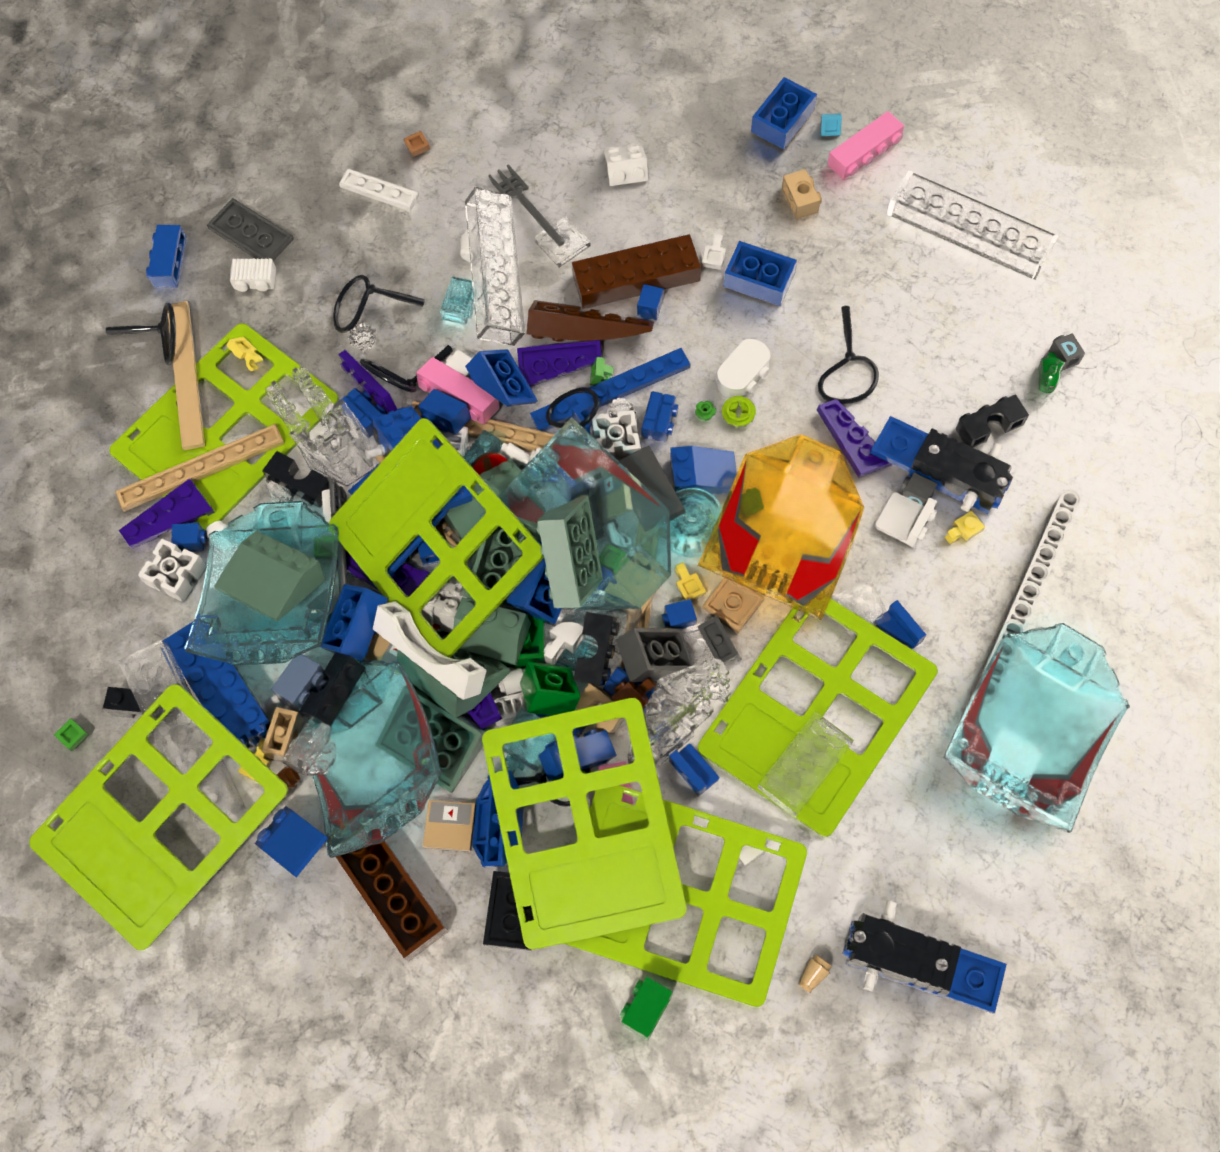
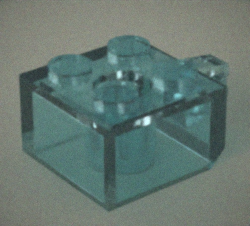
[503,707,556,774]

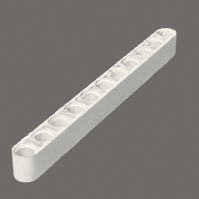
[973,489,1081,704]

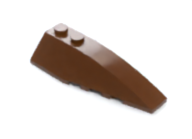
[526,300,654,342]

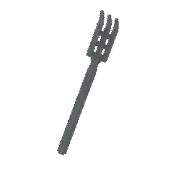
[488,164,564,246]
[327,477,348,595]

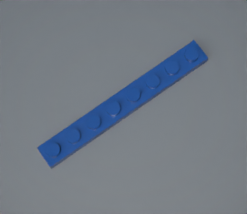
[530,348,691,432]

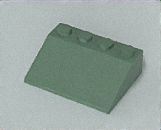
[443,459,546,541]
[536,495,603,608]
[459,510,541,616]
[214,530,325,622]
[396,629,510,718]
[376,684,491,793]

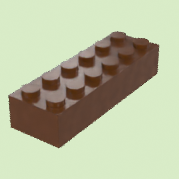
[572,234,701,309]
[326,811,448,962]

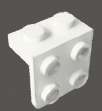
[603,143,649,186]
[875,492,937,547]

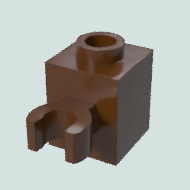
[611,678,656,709]

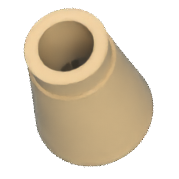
[798,954,832,993]

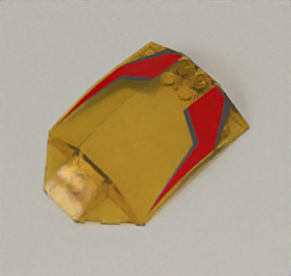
[697,434,864,620]

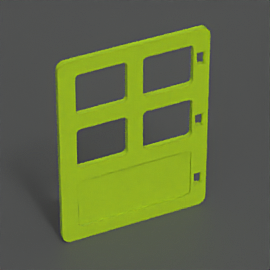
[109,323,339,532]
[329,418,544,658]
[698,592,938,837]
[29,685,288,950]
[482,698,687,950]
[563,785,807,1007]

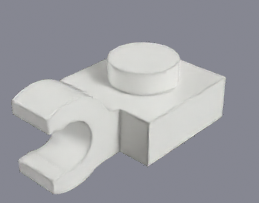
[702,234,726,270]

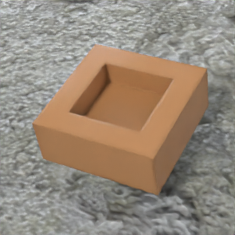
[404,131,430,157]

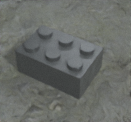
[616,628,696,682]

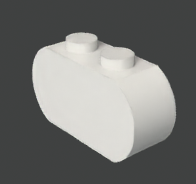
[716,339,771,399]

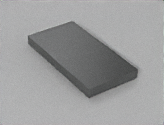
[207,198,294,261]
[615,446,686,532]

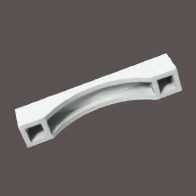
[373,601,486,700]

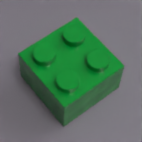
[498,615,546,668]
[520,661,581,716]
[620,976,673,1041]

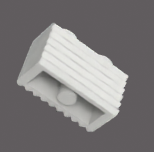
[230,258,276,292]

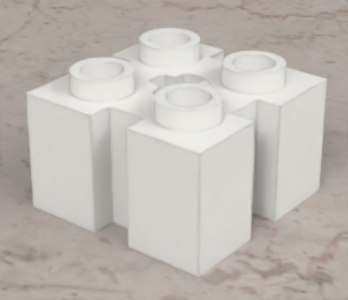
[592,410,640,462]
[138,539,207,602]
[421,581,473,633]

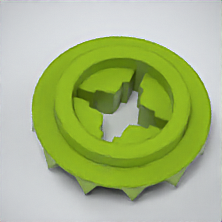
[722,396,756,428]

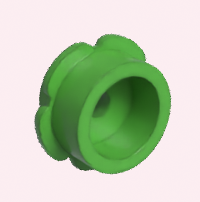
[695,401,716,421]

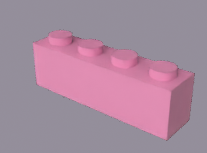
[827,111,904,180]
[416,357,499,425]

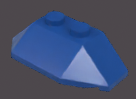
[472,770,524,867]

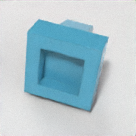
[820,113,842,136]

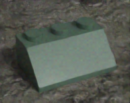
[453,597,531,665]

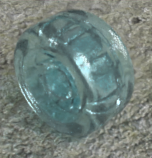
[659,488,724,558]

